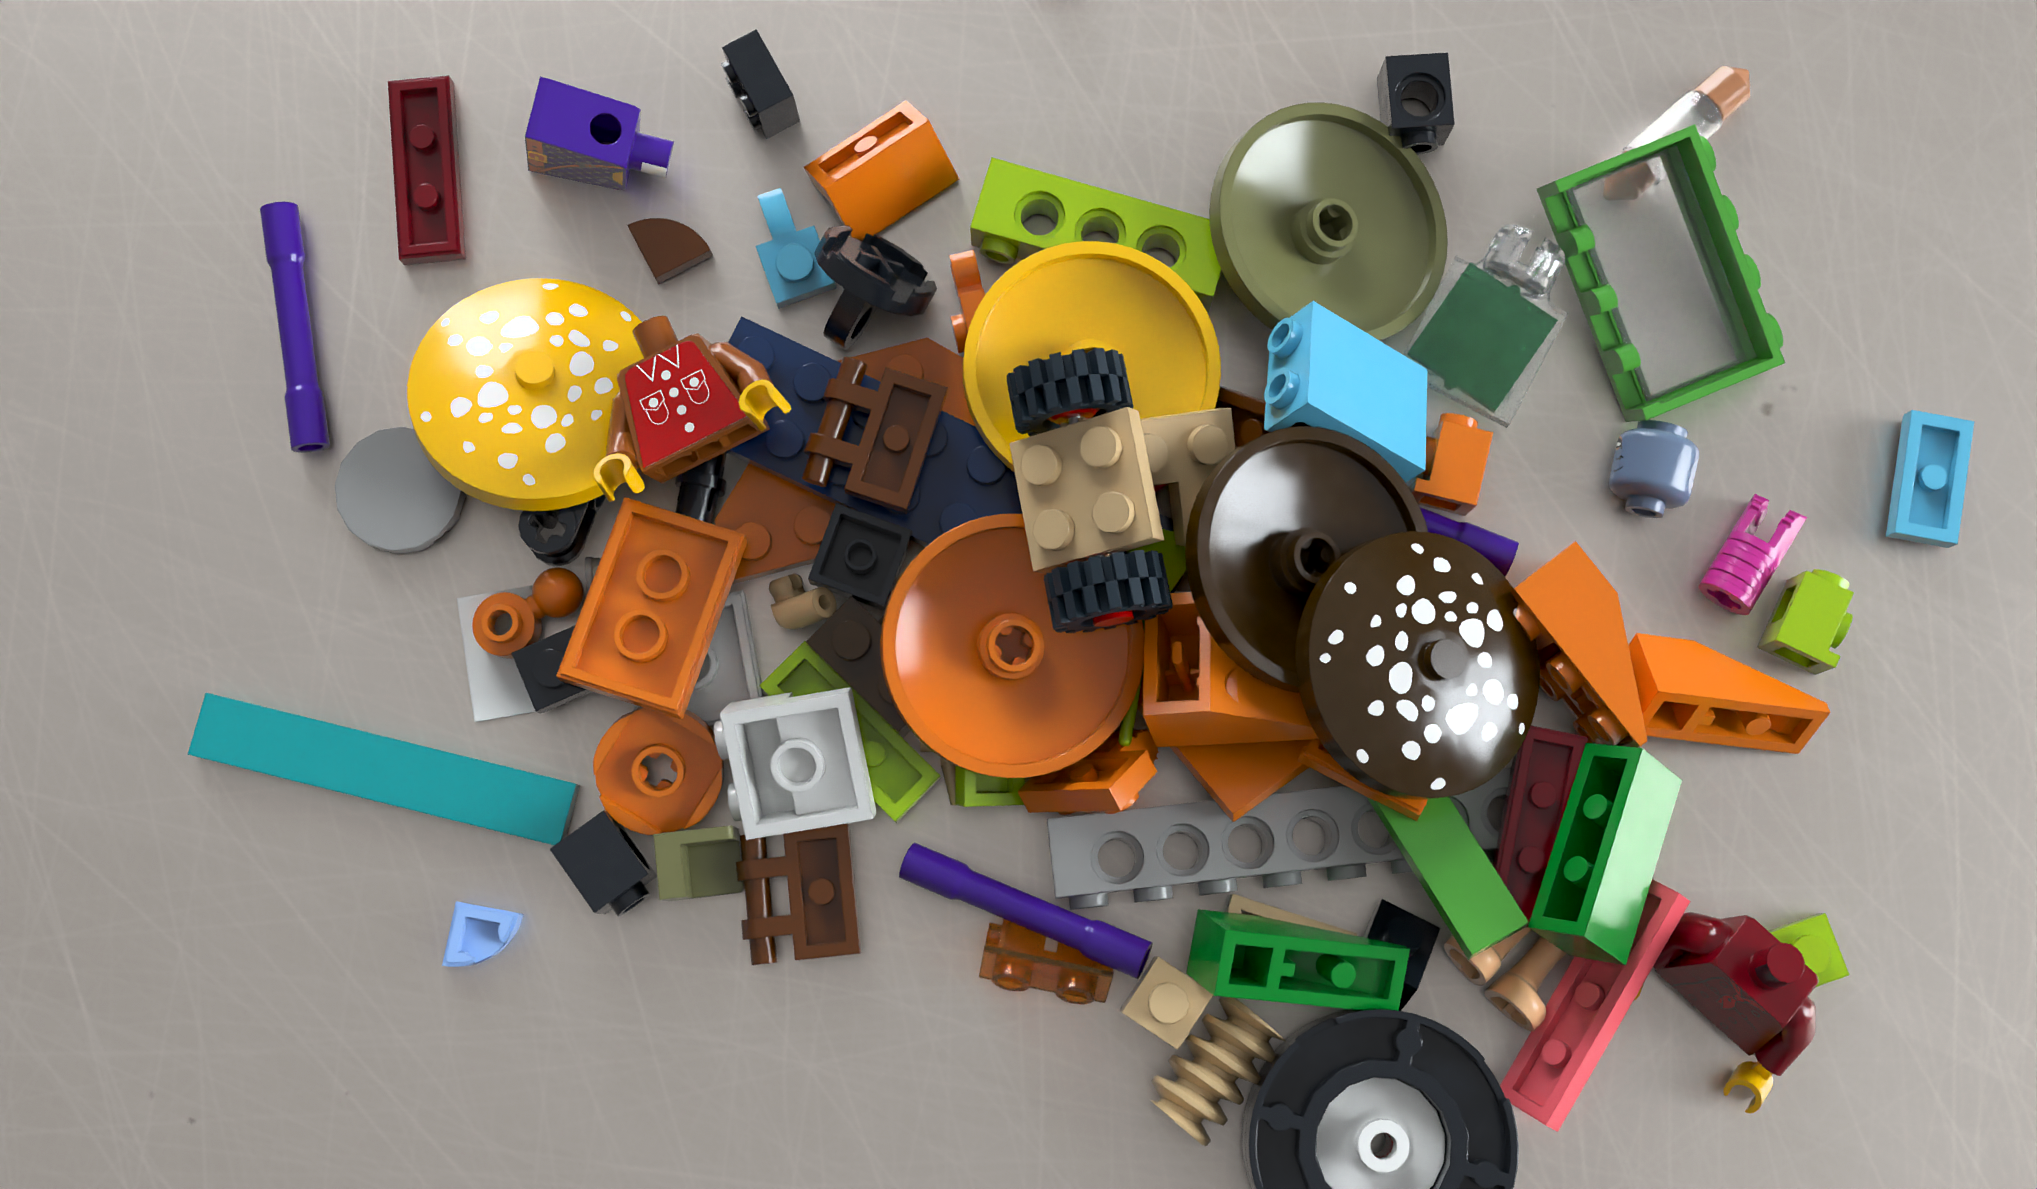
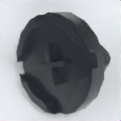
[814,225,937,350]

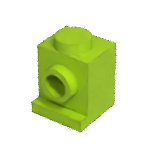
[1757,569,1854,675]

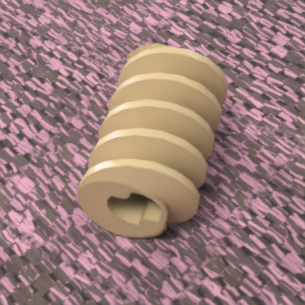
[1151,997,1287,1146]

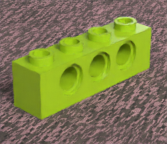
[970,157,1221,313]

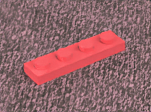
[1500,879,1691,1132]

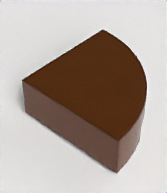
[627,218,713,284]

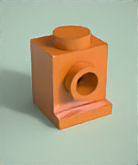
[1409,413,1493,516]

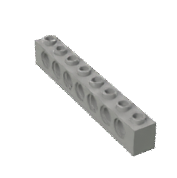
[1047,767,1511,910]

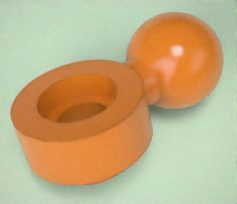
[472,567,584,659]

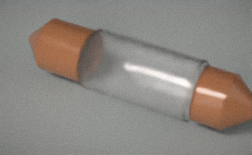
[1602,66,1750,201]

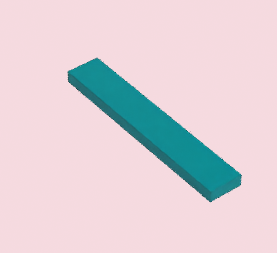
[187,693,580,845]

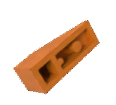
[1628,633,1831,754]

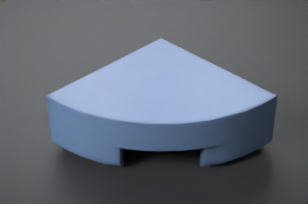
[442,901,523,967]

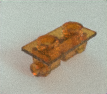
[979,919,1114,1005]

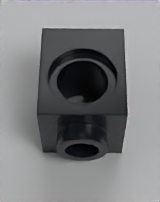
[1377,53,1455,155]
[550,810,657,917]

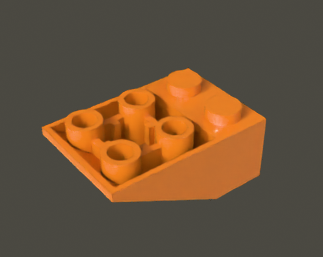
[1510,541,1648,748]
[1143,592,1319,747]

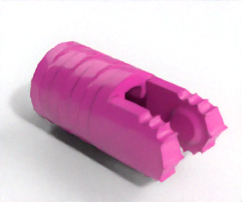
[1698,494,1807,615]

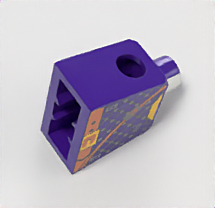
[525,77,674,190]

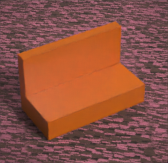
[804,101,960,241]

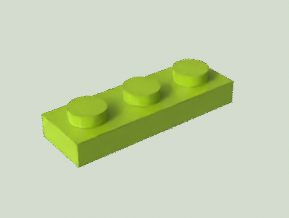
[759,641,942,823]

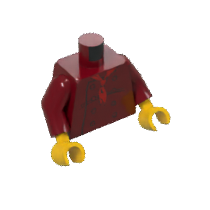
[1634,912,1819,1113]

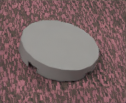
[335,427,466,554]

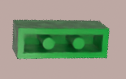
[1528,743,1682,965]

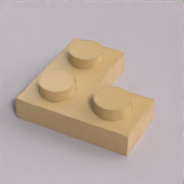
[1140,408,1235,546]

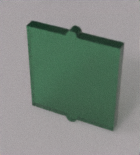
[1407,262,1558,413]

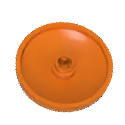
[880,514,1144,778]

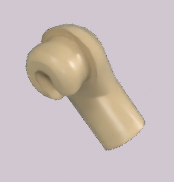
[769,573,837,629]

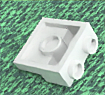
[714,687,876,840]

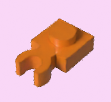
[949,250,985,353]

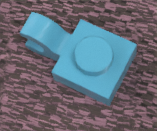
[756,188,836,309]

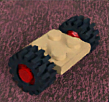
[1006,348,1173,633]

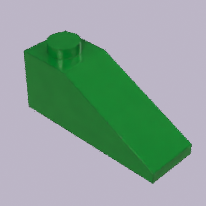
[1186,909,1410,1011]

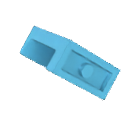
[1264,301,1427,483]

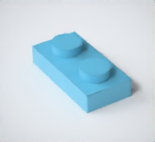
[1886,410,1975,548]

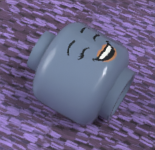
[1609,420,1700,518]

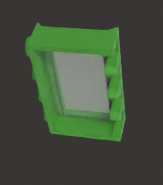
[1536,124,1785,422]

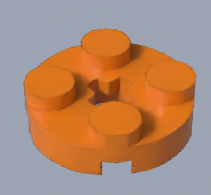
[593,707,725,835]

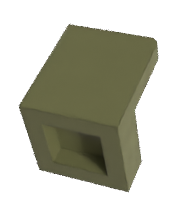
[653,825,744,901]

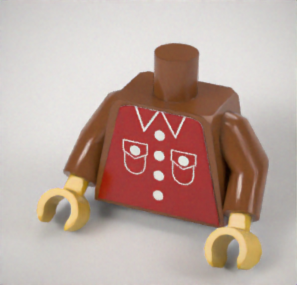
[593,316,791,502]

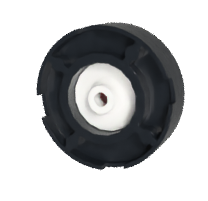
[1242,1009,1519,1189]

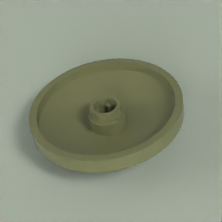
[1209,102,1448,342]

